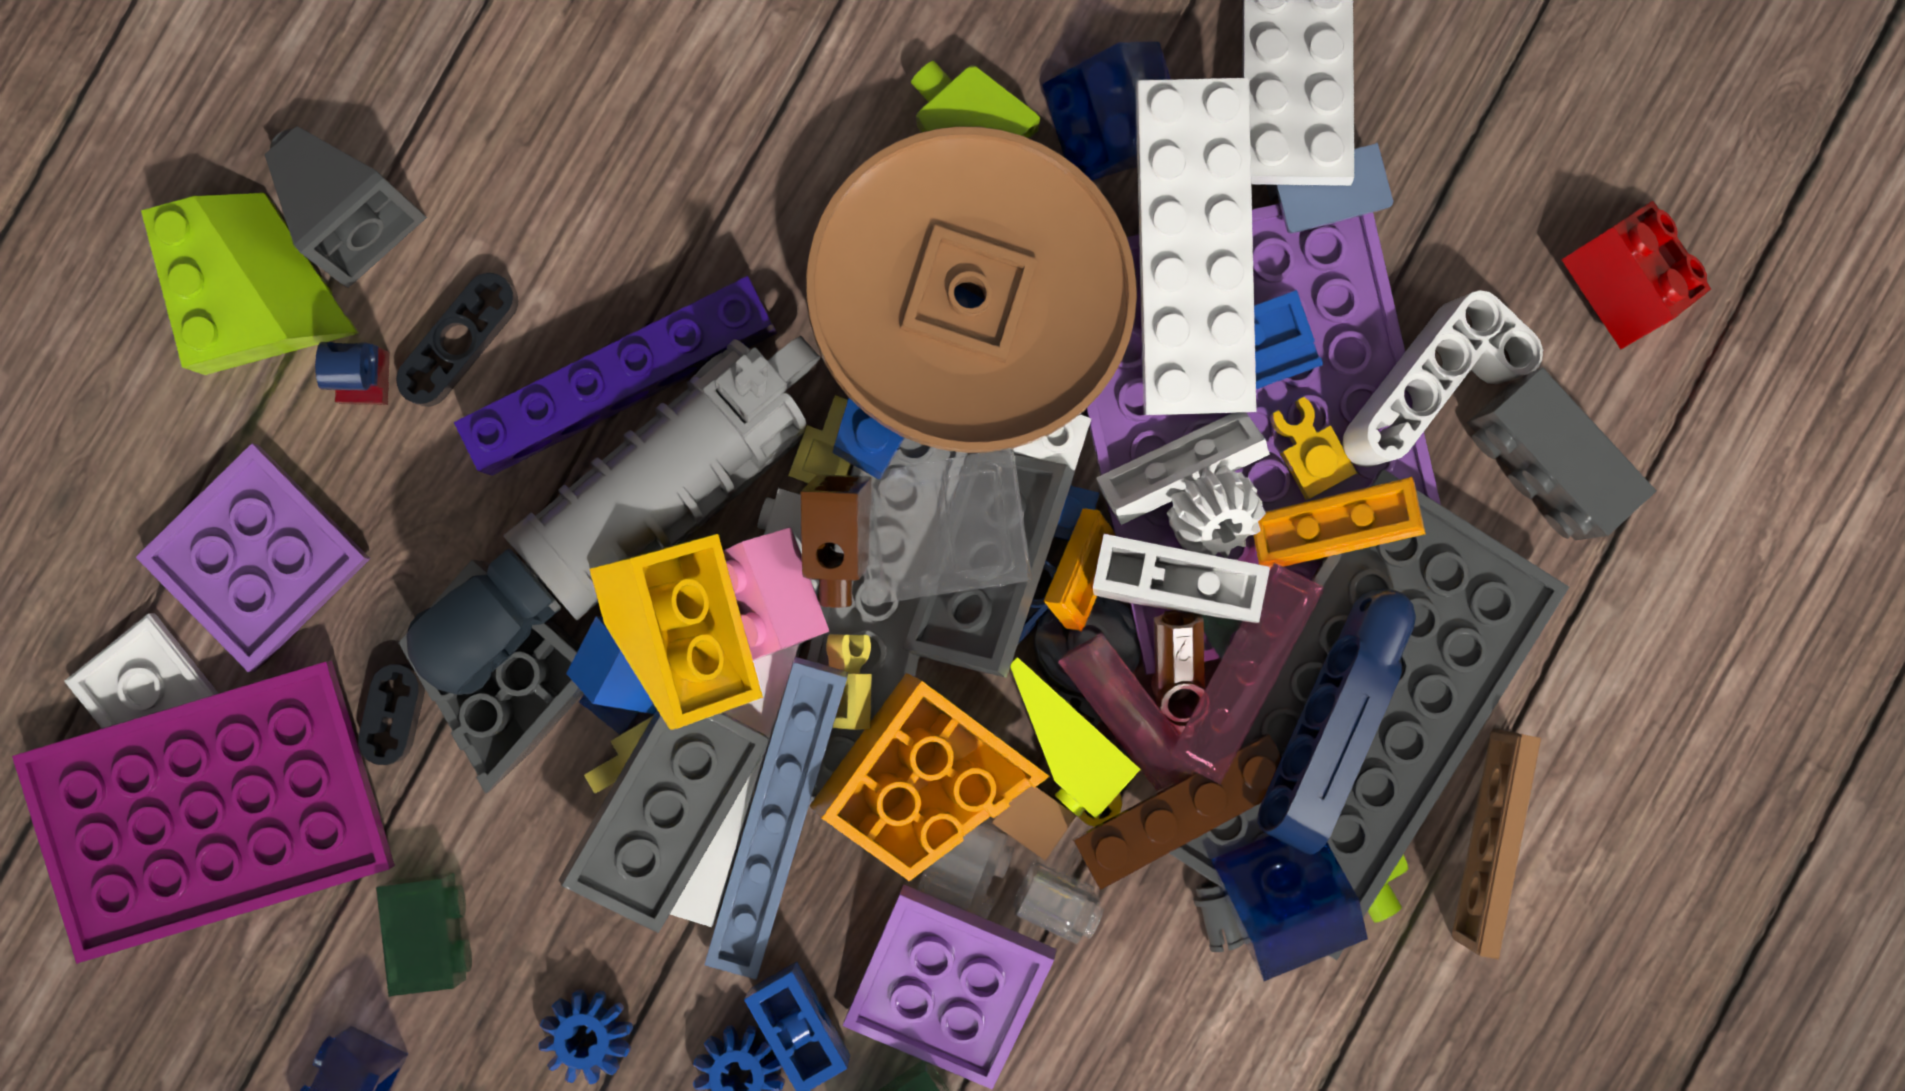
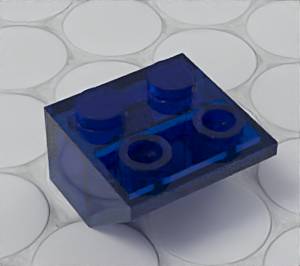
[1042,41,1171,181]

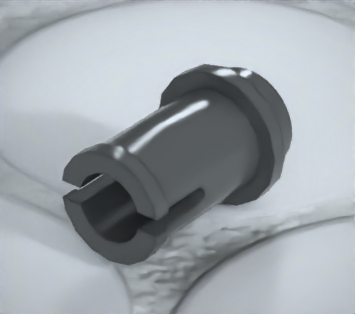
[1193,881,1244,952]

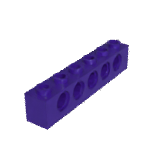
[454,276,777,476]

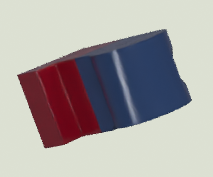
[315,342,390,405]

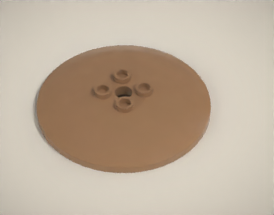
[806,127,1137,453]

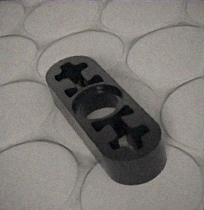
[396,273,519,407]

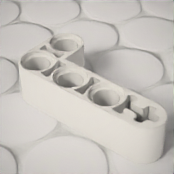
[1343,290,1543,468]

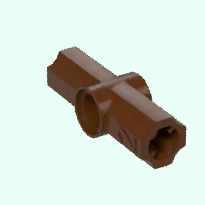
[1151,610,1210,779]

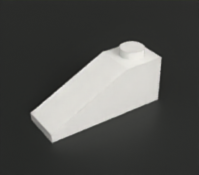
[1093,534,1270,623]

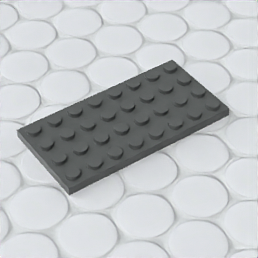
[1169,469,1569,961]

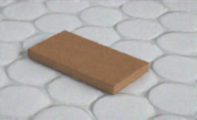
[1452,729,1541,960]

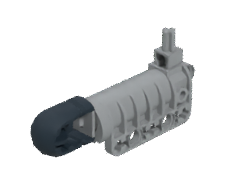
[406,336,820,695]

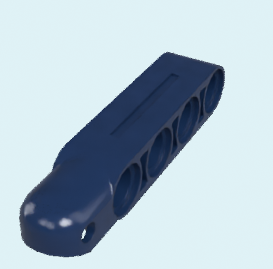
[1257,589,1416,854]

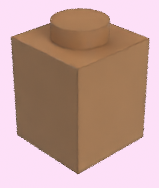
[991,786,1076,861]

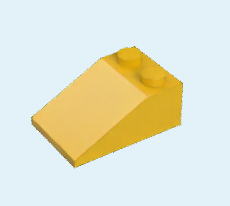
[589,534,763,730]

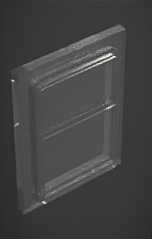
[855,448,1032,605]

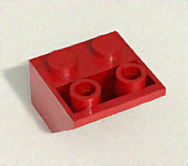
[1561,201,1711,350]

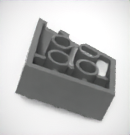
[399,560,584,794]

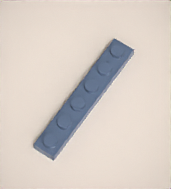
[704,657,848,980]

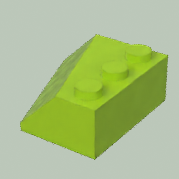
[141,193,359,375]

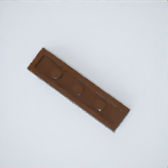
[1073,734,1282,890]

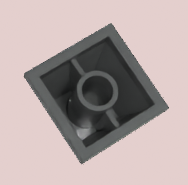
[264,126,427,288]

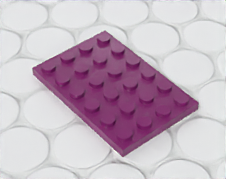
[12,660,395,964]

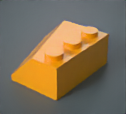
[809,673,1050,881]

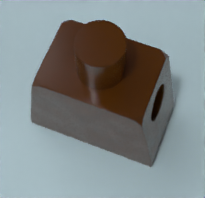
[801,474,872,608]

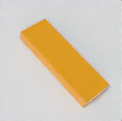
[1253,477,1426,570]

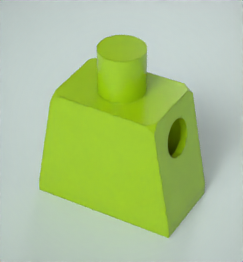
[911,60,1040,138]

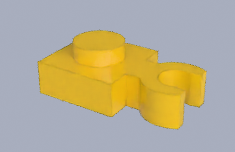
[1270,397,1357,500]

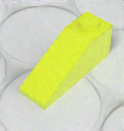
[1010,657,1141,818]

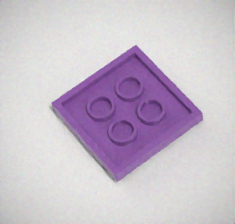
[136,443,371,672]
[842,884,1056,1090]

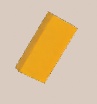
[1044,509,1115,631]

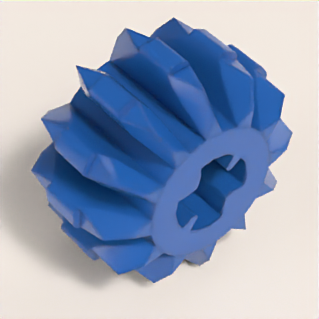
[538,989,633,1084]
[693,1025,785,1091]

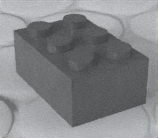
[1467,367,1657,540]

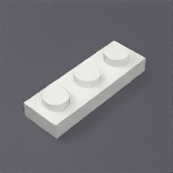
[1096,412,1270,525]

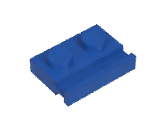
[1254,290,1324,389]

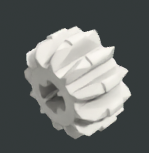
[1167,465,1266,558]

